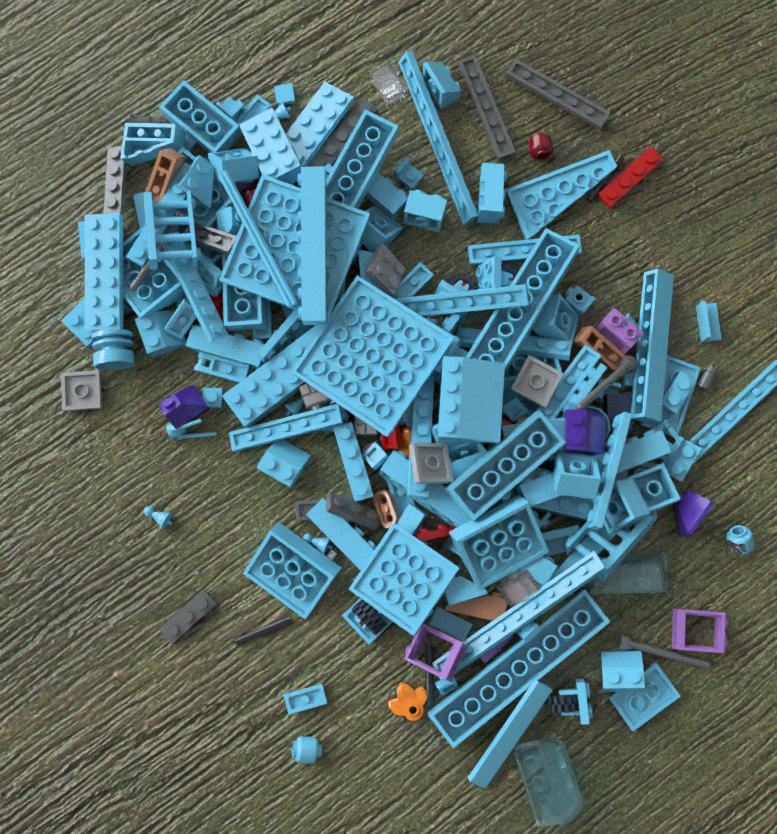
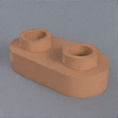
[373,490,400,528]

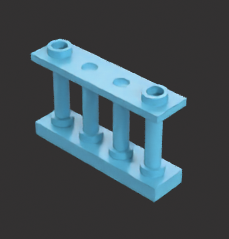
[143,191,201,270]
[565,514,654,582]

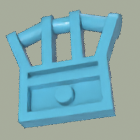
[639,418,702,482]

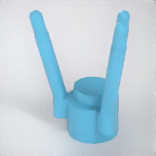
[166,419,217,440]

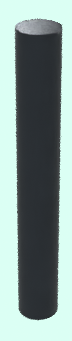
[586,155,624,203]
[235,616,292,646]
[425,645,434,706]

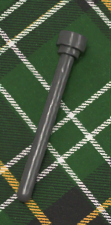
[130,212,186,291]
[576,356,638,410]
[617,634,711,669]

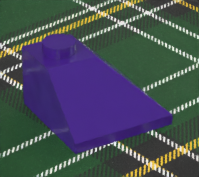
[159,385,208,429]
[673,491,714,537]

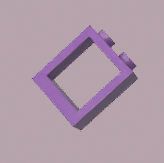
[596,308,644,354]
[672,609,728,653]
[404,623,468,682]

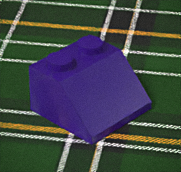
[564,409,605,454]

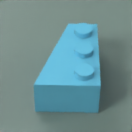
[121,123,186,166]
[477,163,507,224]

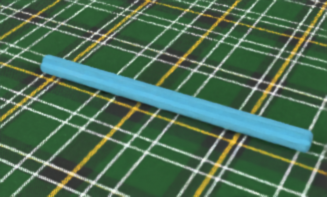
[219,171,297,308]

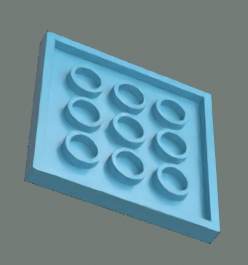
[349,523,460,636]

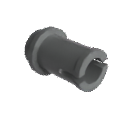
[697,366,718,391]

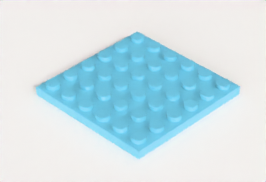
[219,174,371,321]
[291,275,455,437]

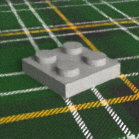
[366,243,406,297]
[510,355,564,409]
[61,370,102,412]
[409,443,454,484]

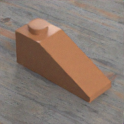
[142,148,186,203]
[573,326,626,377]
[444,592,508,621]

